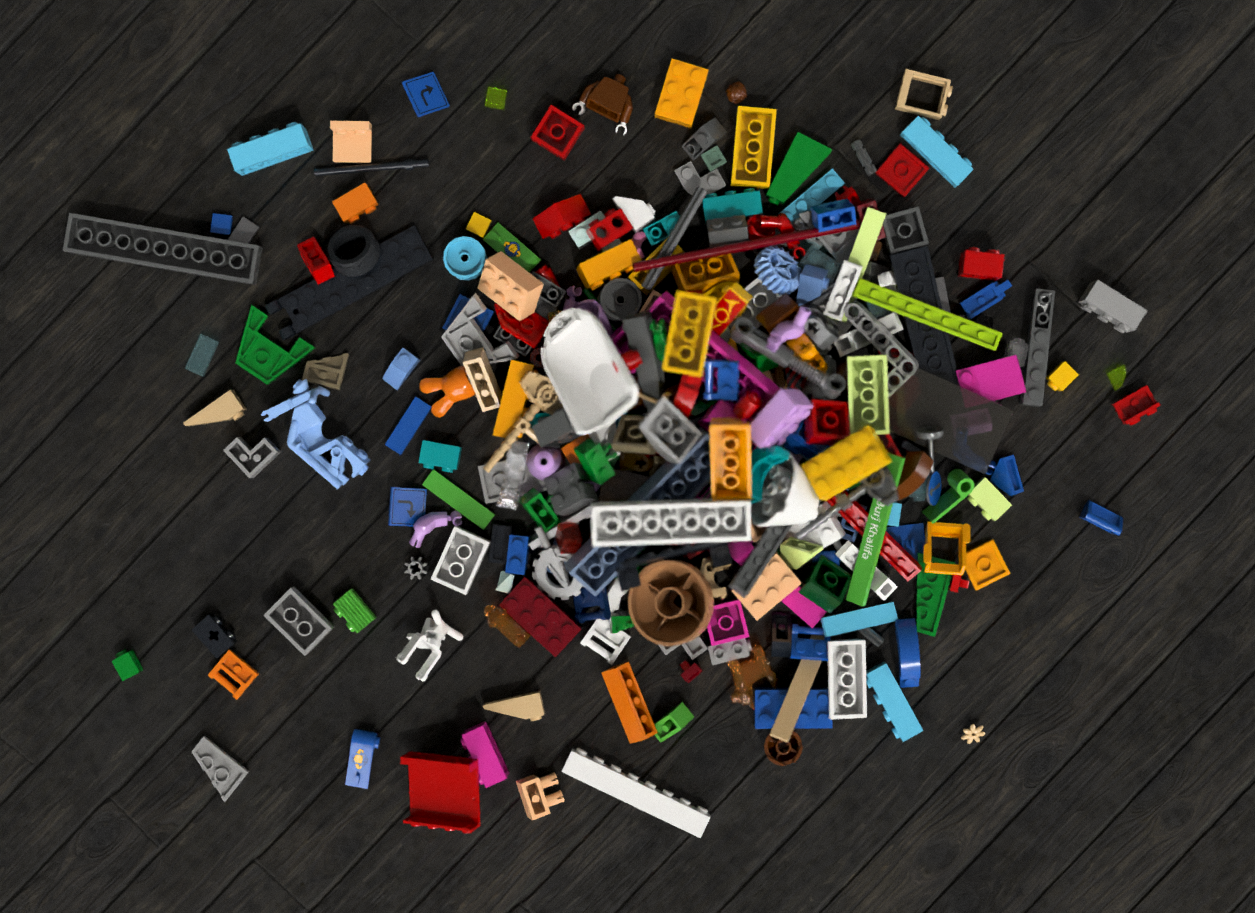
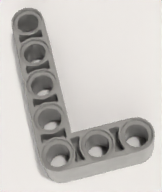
[844,301,919,398]

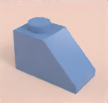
[796,264,830,306]
[382,348,420,390]

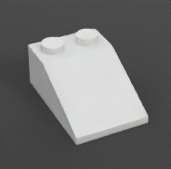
[784,501,846,548]

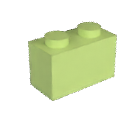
[967,477,1012,521]

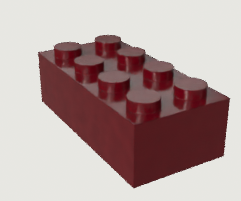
[499,576,582,657]

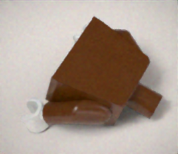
[572,74,633,135]

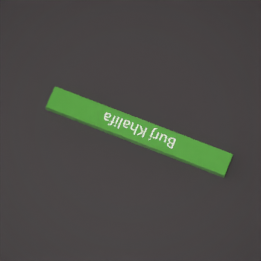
[846,452,905,606]

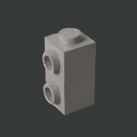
[707,638,752,665]

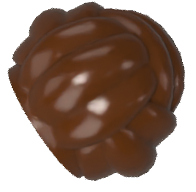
[726,82,747,104]

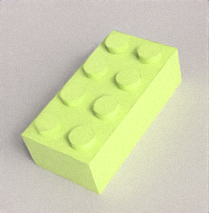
[847,355,889,435]

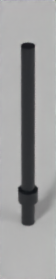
[314,158,429,176]

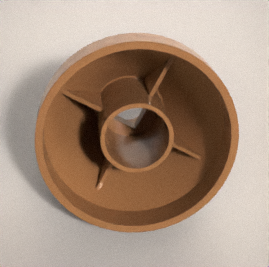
[628,560,714,646]

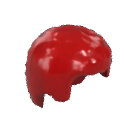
[746,215,775,240]

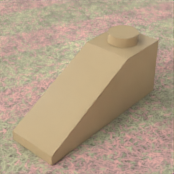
[183,390,247,426]
[483,691,545,721]

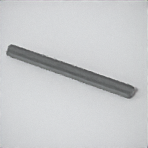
[641,187,707,290]

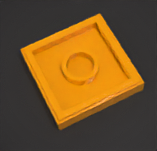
[965,539,1011,591]

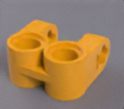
[785,333,828,374]

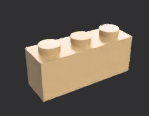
[463,347,502,412]

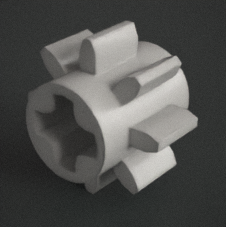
[404,557,428,580]

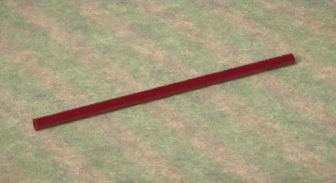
[632,219,861,272]

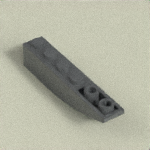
[1019,289,1055,407]
[623,311,665,413]

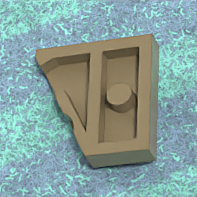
[302,353,349,390]

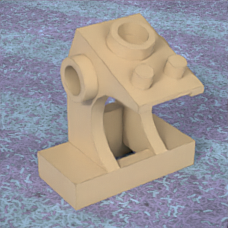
[699,557,731,604]

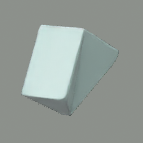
[495,571,515,593]

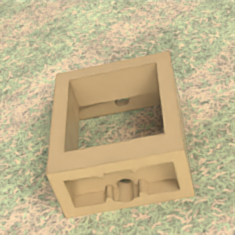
[895,69,953,120]

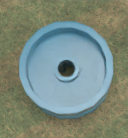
[443,236,487,281]

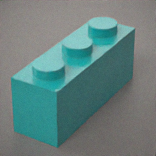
[702,188,763,223]

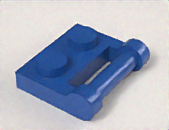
[703,359,739,401]
[790,624,831,661]

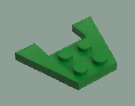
[235,305,315,385]

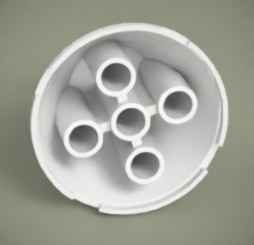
[750,454,820,527]

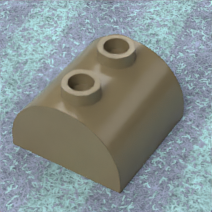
[612,415,657,455]

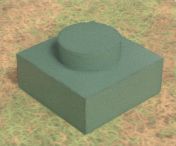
[701,146,727,172]

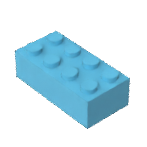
[227,122,314,176]

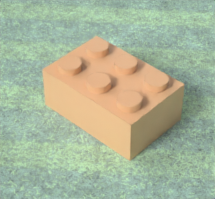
[477,251,543,321]
[732,552,801,620]

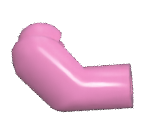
[632,231,647,259]

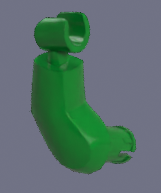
[650,319,668,363]

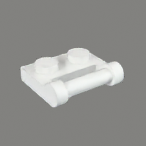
[580,619,631,665]

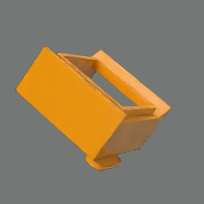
[923,522,970,575]

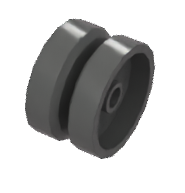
[597,278,642,324]

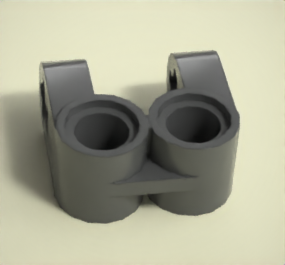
[804,305,839,350]

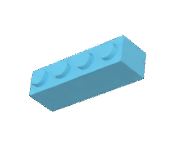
[900,116,974,188]
[866,661,923,742]

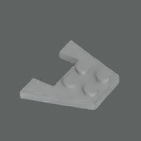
[441,293,519,366]

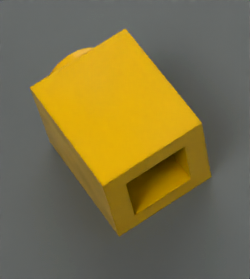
[1046,361,1079,391]

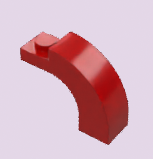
[671,373,704,419]

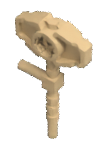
[483,371,564,473]

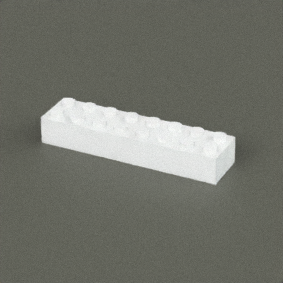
[590,499,751,546]

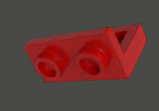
[1112,385,1161,426]

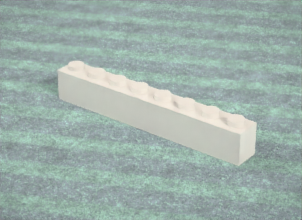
[562,748,710,838]

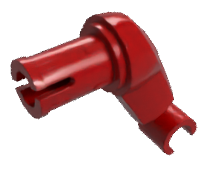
[760,213,805,259]

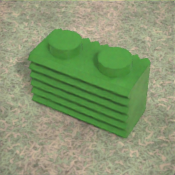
[333,588,377,633]

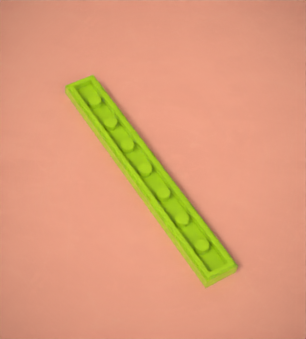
[852,278,1003,351]

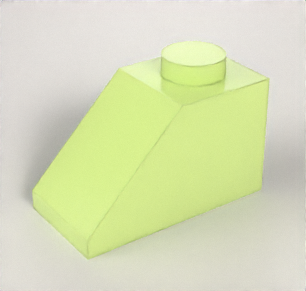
[780,537,823,570]

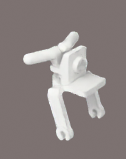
[396,610,463,682]

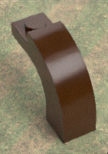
[896,451,933,501]

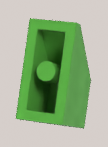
[654,702,694,743]

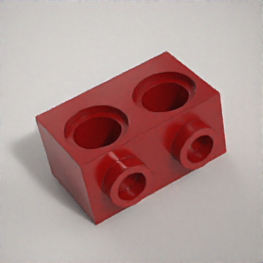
[586,208,633,251]
[297,237,335,285]

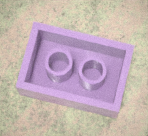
[750,389,814,448]

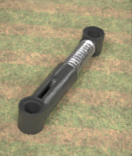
[730,317,846,399]

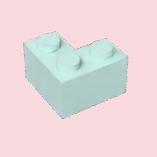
[568,211,621,252]

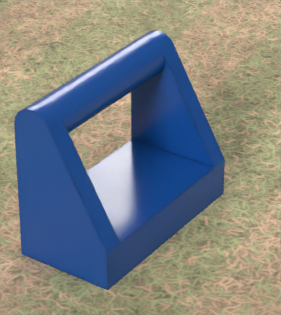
[1079,500,1123,536]

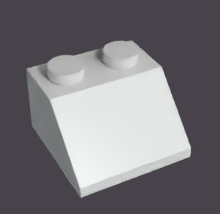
[613,196,655,233]

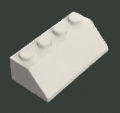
[828,639,867,719]

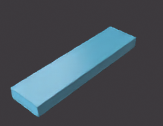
[821,602,898,638]

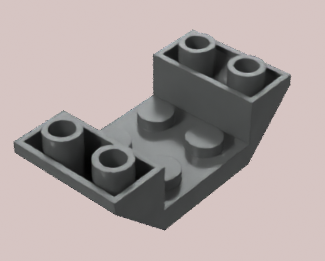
[493,271,566,357]

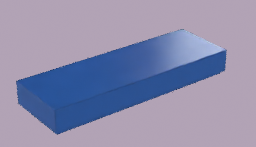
[385,396,432,455]

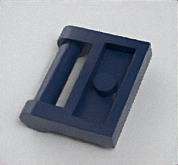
[573,587,611,624]

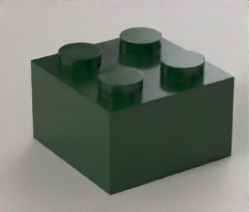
[798,555,852,613]

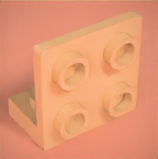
[330,121,372,163]

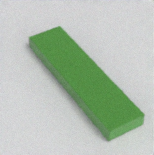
[422,469,495,530]

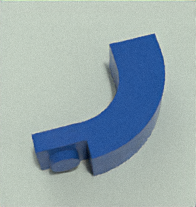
[895,618,920,688]

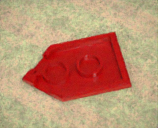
[494,304,550,348]

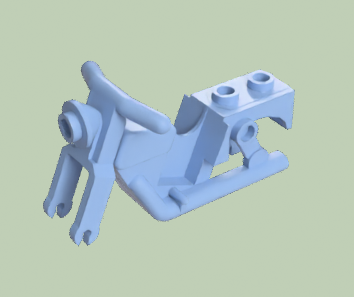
[261,379,370,489]

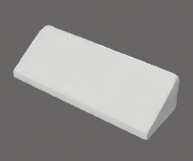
[823,260,862,321]

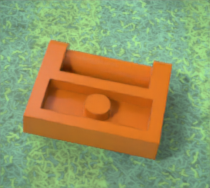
[208,649,259,700]

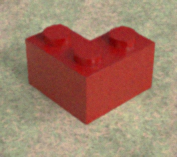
[533,194,591,239]

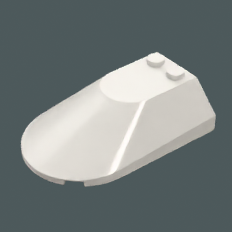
[541,308,638,435]

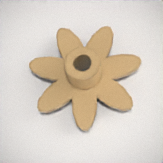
[961,724,986,744]

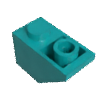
[643,211,680,246]

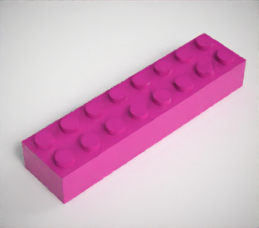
[648,291,781,423]

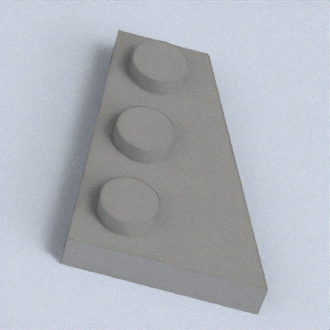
[192,736,249,802]

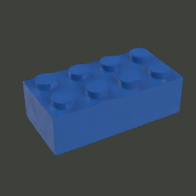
[754,687,832,729]

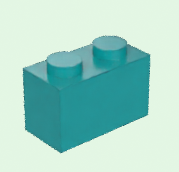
[419,440,462,473]

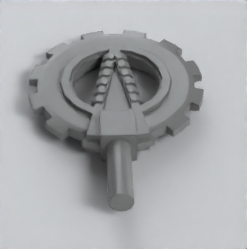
[532,526,584,600]

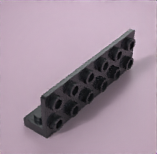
[615,541,733,591]

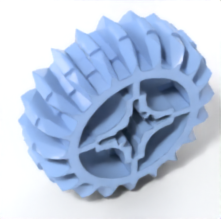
[753,245,802,296]

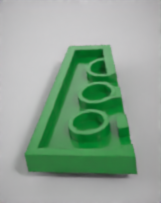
[916,552,955,637]

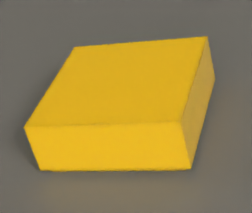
[466,212,492,238]

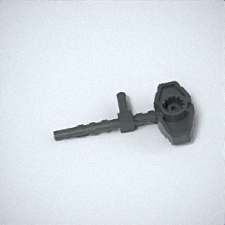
[795,466,899,540]

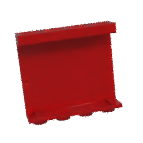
[400,751,480,834]

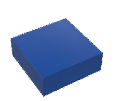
[210,213,233,235]

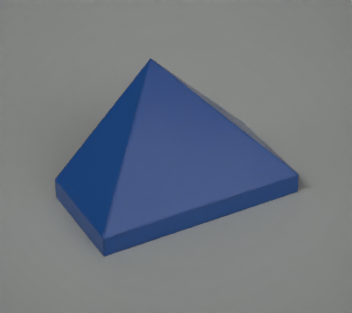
[990,455,1024,496]

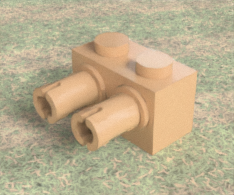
[516,772,564,820]

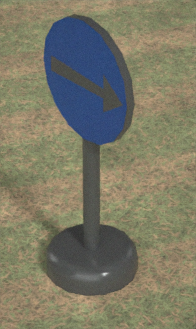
[916,426,944,506]

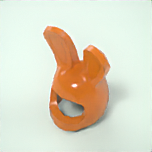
[419,366,475,418]

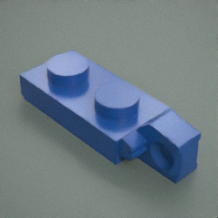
[959,280,1012,320]

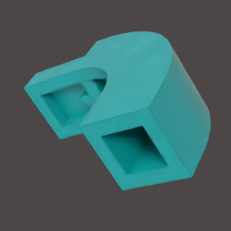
[750,446,789,505]

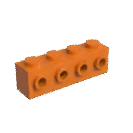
[601,662,658,744]

